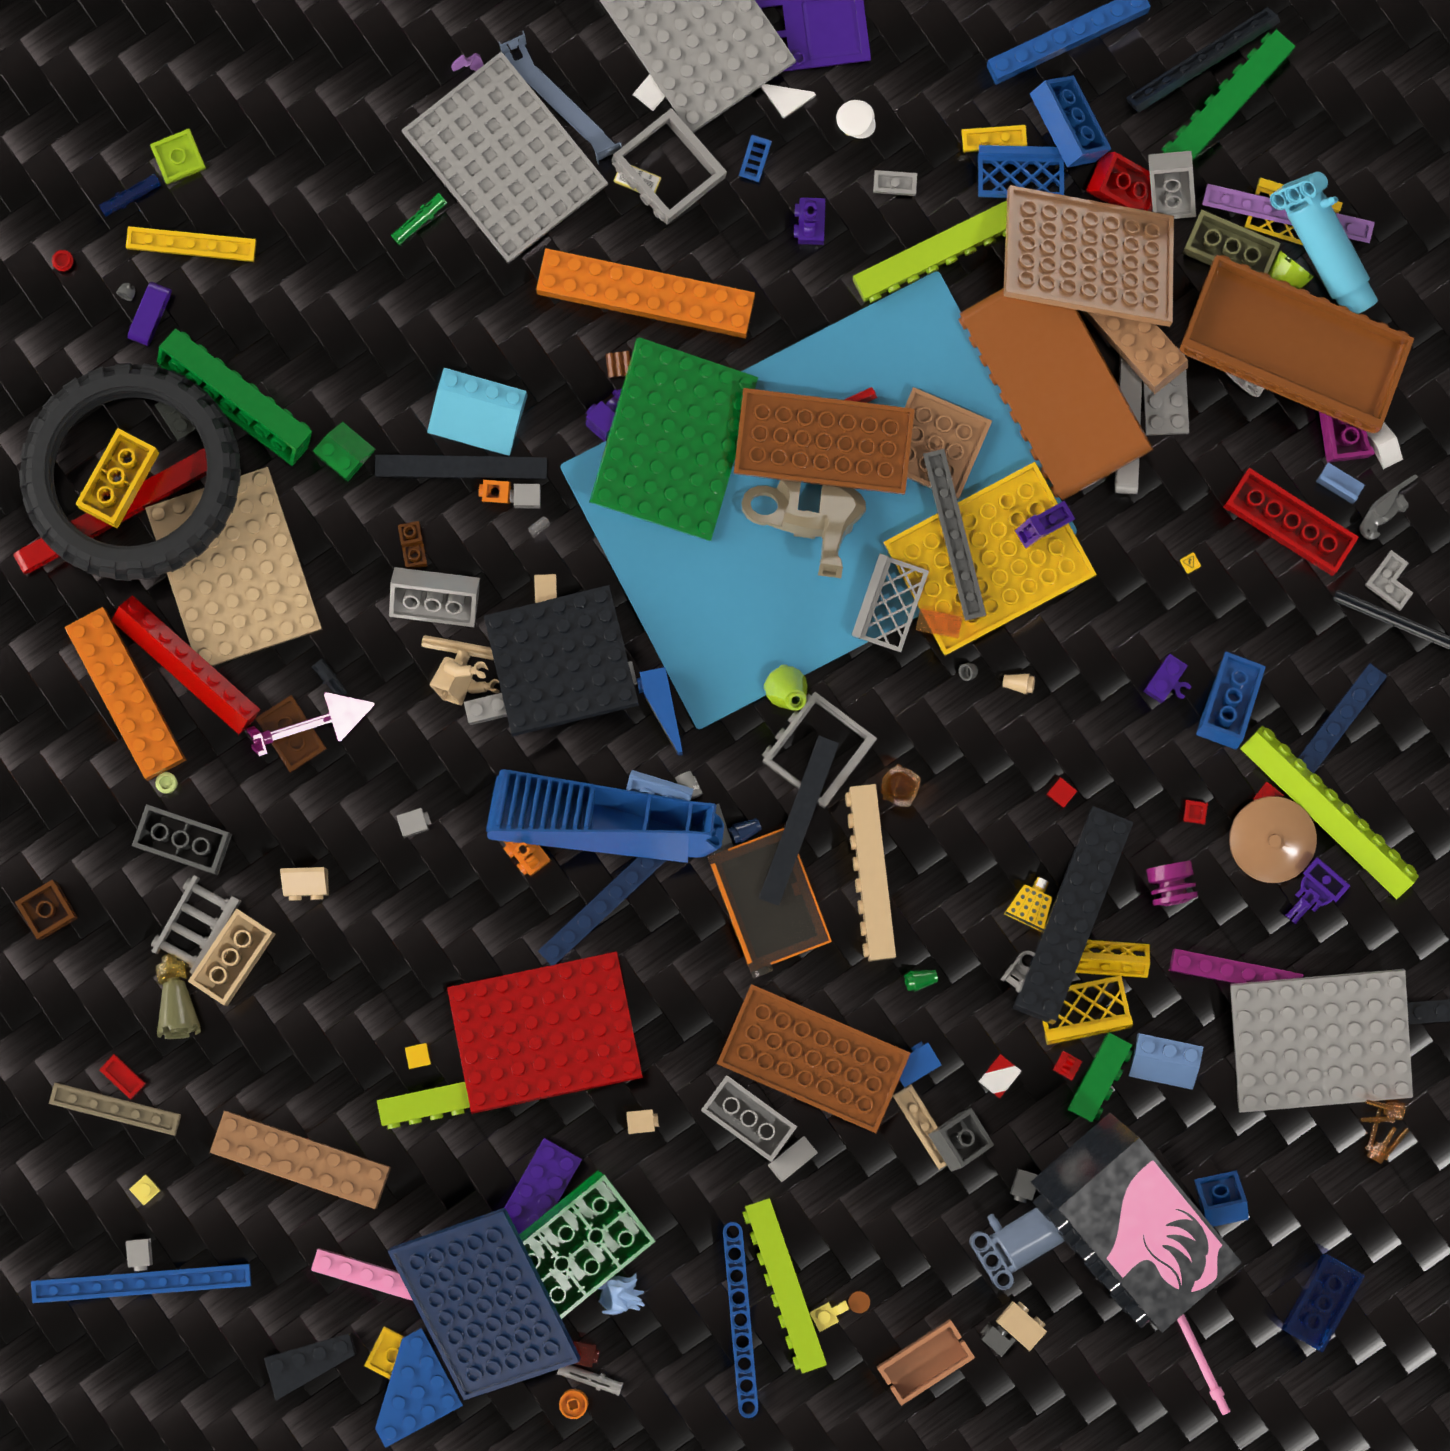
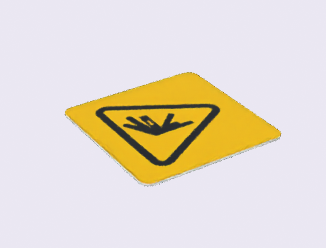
[1180,553,1201,574]

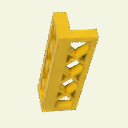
[1075,940,1150,978]

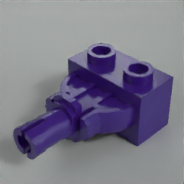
[794,198,825,245]
[586,388,622,442]
[1286,857,1350,924]

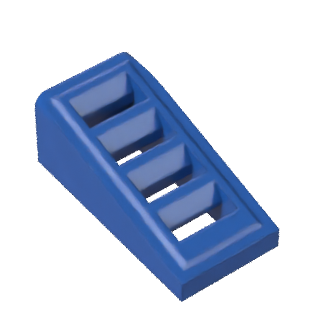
[739,135,772,182]

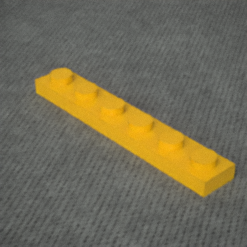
[126,226,256,262]

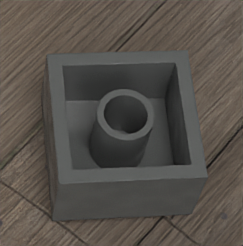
[928,1108,994,1171]

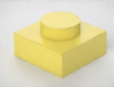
[129,1174,161,1205]

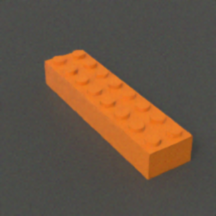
[65,607,186,781]

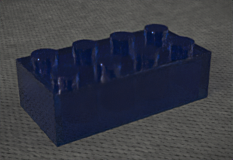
[1281,1253,1365,1352]

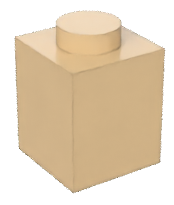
[627,1109,659,1134]

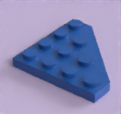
[375,1328,463,1448]

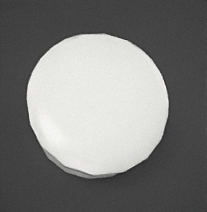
[836,100,876,138]

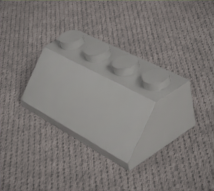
[389,567,480,627]

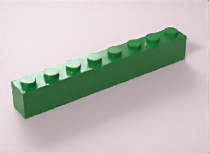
[1162,29,1295,161]

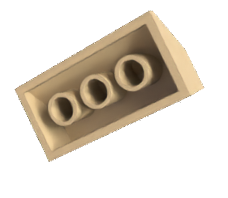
[188,909,275,1006]

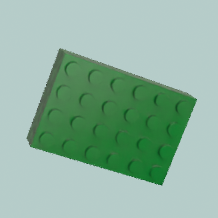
[519,1171,656,1319]

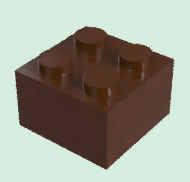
[15,879,78,940]

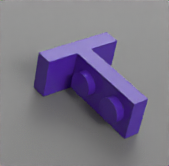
[1015,501,1075,549]

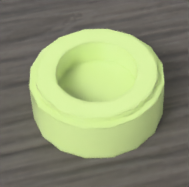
[155,772,178,794]

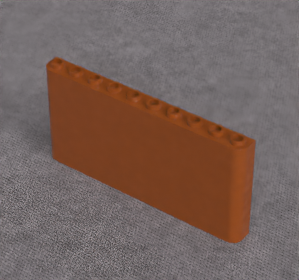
[1180,255,1414,433]
[958,288,1154,500]

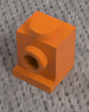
[479,480,511,504]

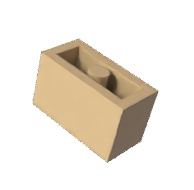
[996,1301,1047,1351]

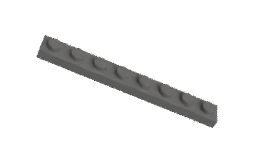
[923,449,986,621]

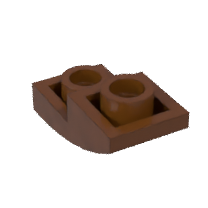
[398,521,428,569]

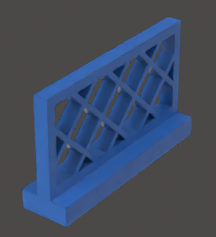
[978,145,1064,198]

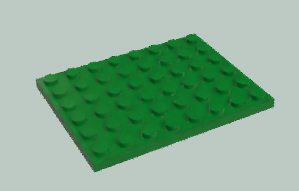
[589,337,758,541]

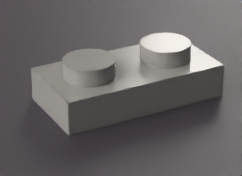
[873,170,917,196]

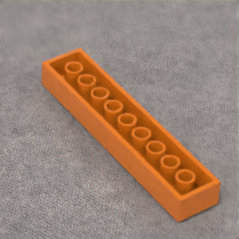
[536,248,755,339]

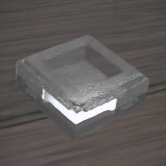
[528,516,550,538]

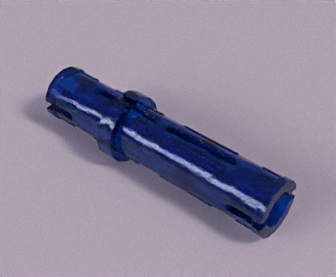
[99,173,161,217]

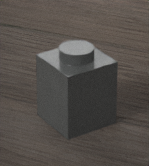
[1010,1169,1038,1203]

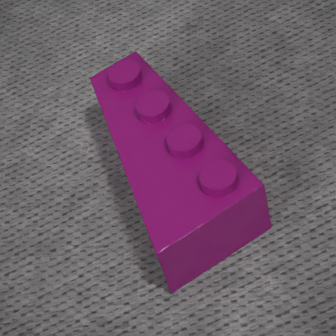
[1319,412,1375,463]

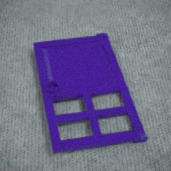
[755,0,871,71]

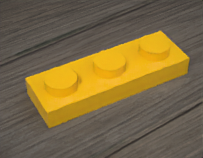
[961,125,1027,152]

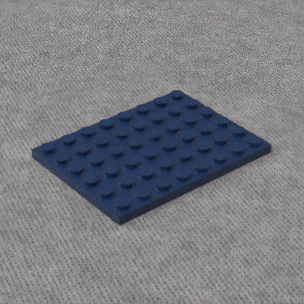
[388,1208,581,1400]

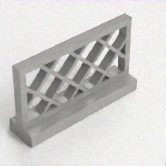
[852,554,929,653]

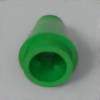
[904,970,938,992]

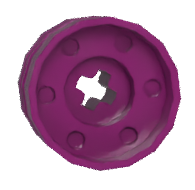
[1146,861,1198,906]

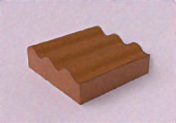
[606,351,630,378]

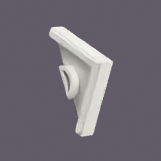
[761,84,816,118]

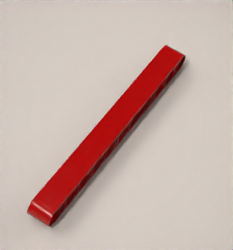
[13,448,207,574]

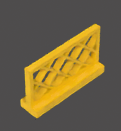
[1244,178,1343,245]
[1042,975,1133,1045]

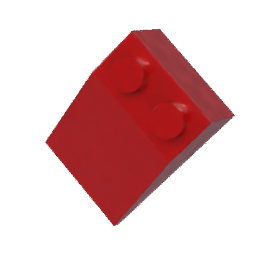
[1086,152,1153,212]

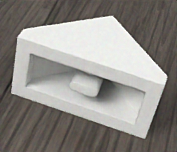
[1366,423,1403,469]

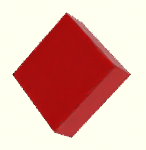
[1046,777,1077,808]
[1183,800,1208,825]

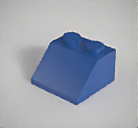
[1194,1170,1249,1227]

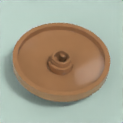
[1229,796,1317,883]

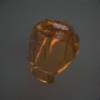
[881,764,921,807]

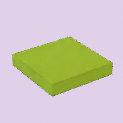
[150,129,206,184]

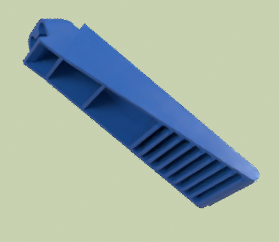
[486,769,724,863]

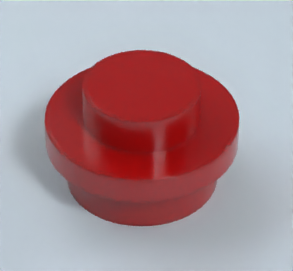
[52,250,74,272]

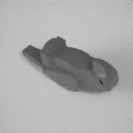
[1359,475,1418,540]

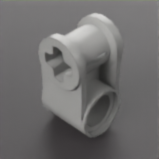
[1001,951,1034,992]

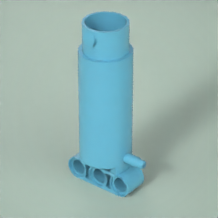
[1270,172,1378,314]

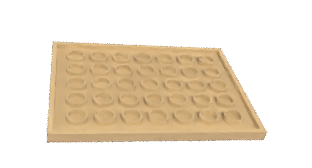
[145,467,322,666]

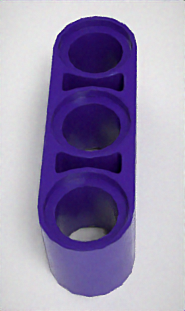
[128,282,171,346]

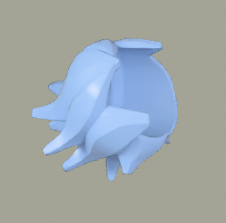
[598,1273,645,1315]

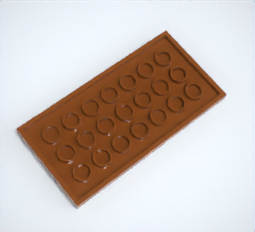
[734,388,915,495]
[717,984,911,1134]

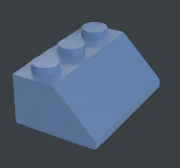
[1129,1033,1203,1090]

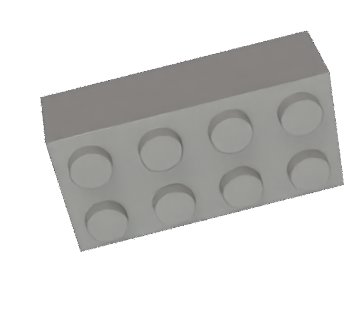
[701,1075,797,1162]

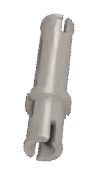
[557,1365,623,1396]

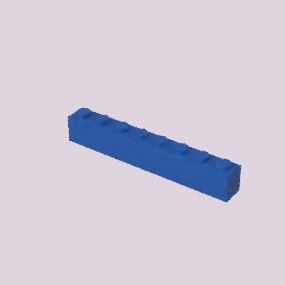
[987,0,1151,85]

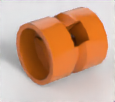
[559,1388,588,1419]

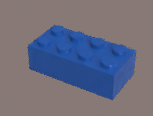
[1030,75,1111,168]

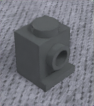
[980,1323,1016,1357]

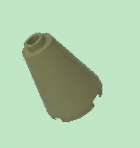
[157,977,201,1039]

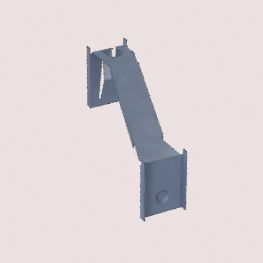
[499,31,622,165]

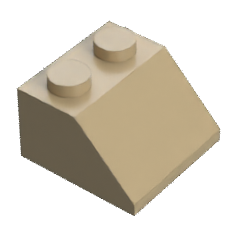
[280,867,329,901]

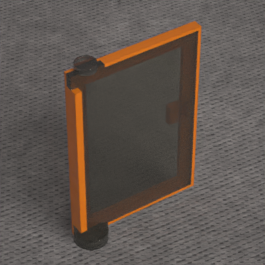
[707,828,832,978]

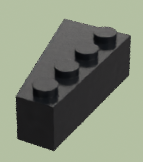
[264,1332,357,1400]

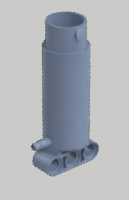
[969,1207,1064,1290]

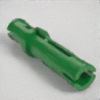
[391,193,447,245]

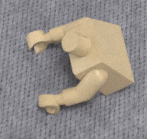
[430,650,500,706]

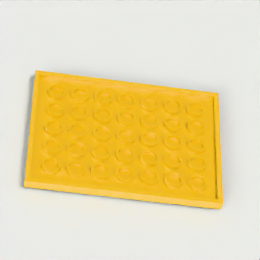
[883,462,1097,656]

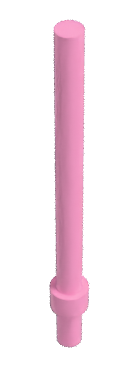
[1177,1314,1230,1415]

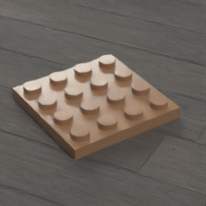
[905,387,992,500]

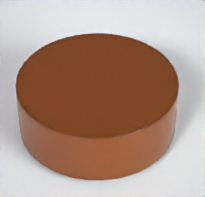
[848,1291,870,1313]

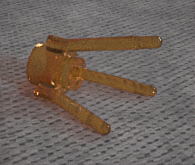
[1361,1099,1405,1123]
[1365,1107,1409,1164]

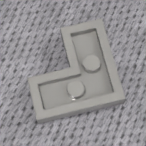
[1365,550,1413,611]

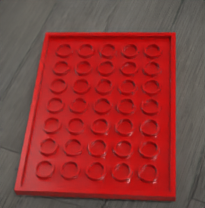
[447,952,643,1114]

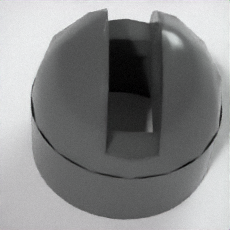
[116,283,136,301]
[959,663,978,681]

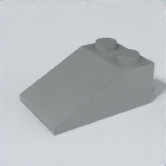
[1148,151,1196,219]

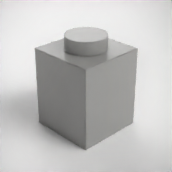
[510,484,541,508]
[397,808,431,838]
[126,1238,153,1271]

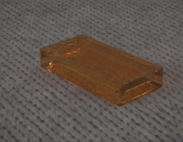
[916,609,962,639]

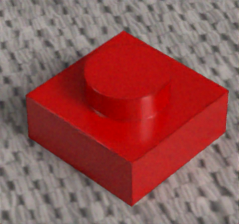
[1253,782,1284,800]

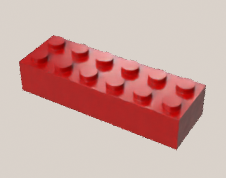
[1224,468,1359,576]

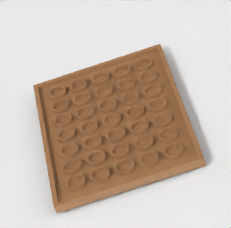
[1004,185,1174,327]

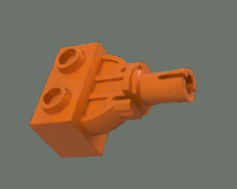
[503,841,551,876]

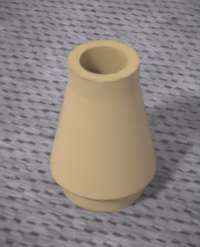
[1003,673,1035,695]

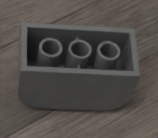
[132,804,232,875]

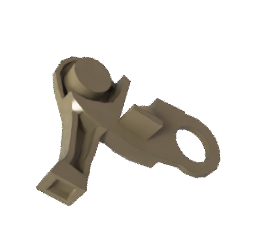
[741,480,866,578]

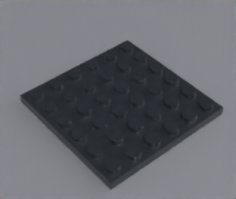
[484,585,639,737]

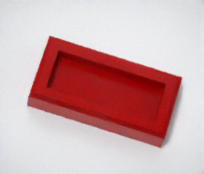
[99,1054,146,1099]

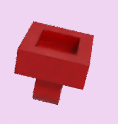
[1053,1051,1082,1080]

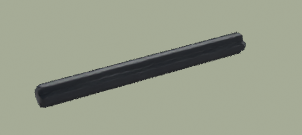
[1333,590,1450,649]

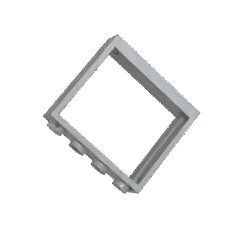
[612,108,727,224]
[762,692,877,808]

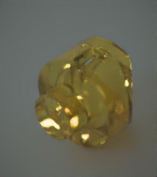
[156,954,187,985]

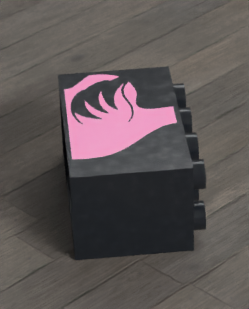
[1031,1113,1242,1333]

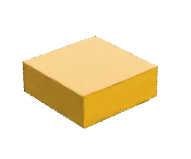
[405,1043,431,1069]

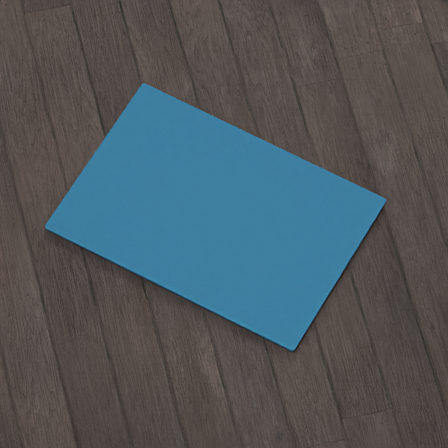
[561,271,1077,729]

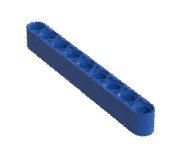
[723,1222,758,1418]

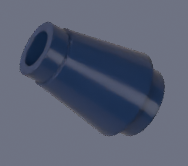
[728,818,762,844]

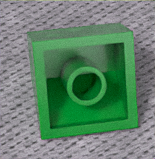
[313,422,376,482]

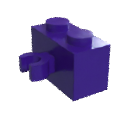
[1143,654,1191,703]

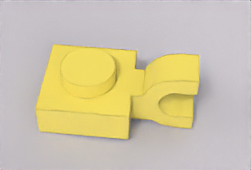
[809,1300,849,1332]

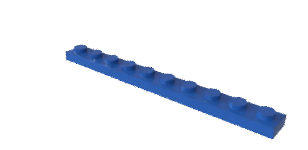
[31,1264,251,1303]

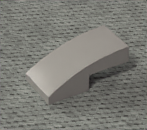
[768,1136,817,1182]

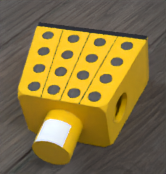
[1004,877,1052,932]

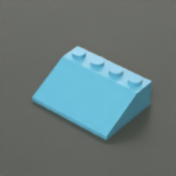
[427,368,527,456]

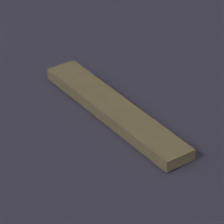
[49,1083,181,1136]

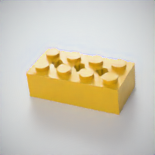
[76,428,159,529]

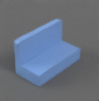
[1316,463,1365,504]

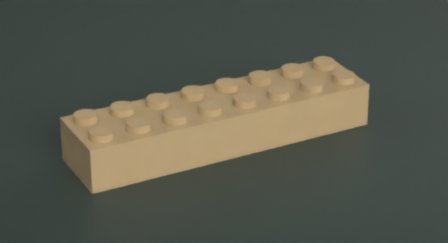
[845,784,896,961]

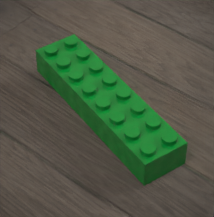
[157,328,312,466]

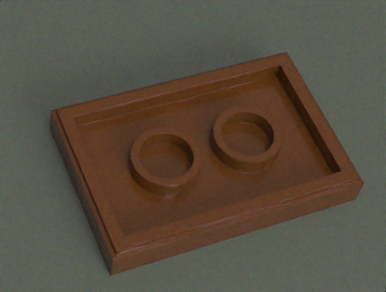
[255,695,327,773]

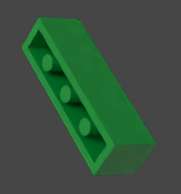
[1068,1033,1133,1122]

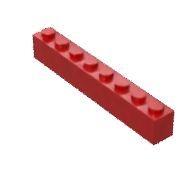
[111,595,260,734]

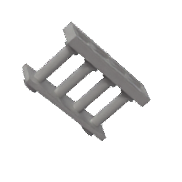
[151,875,241,974]

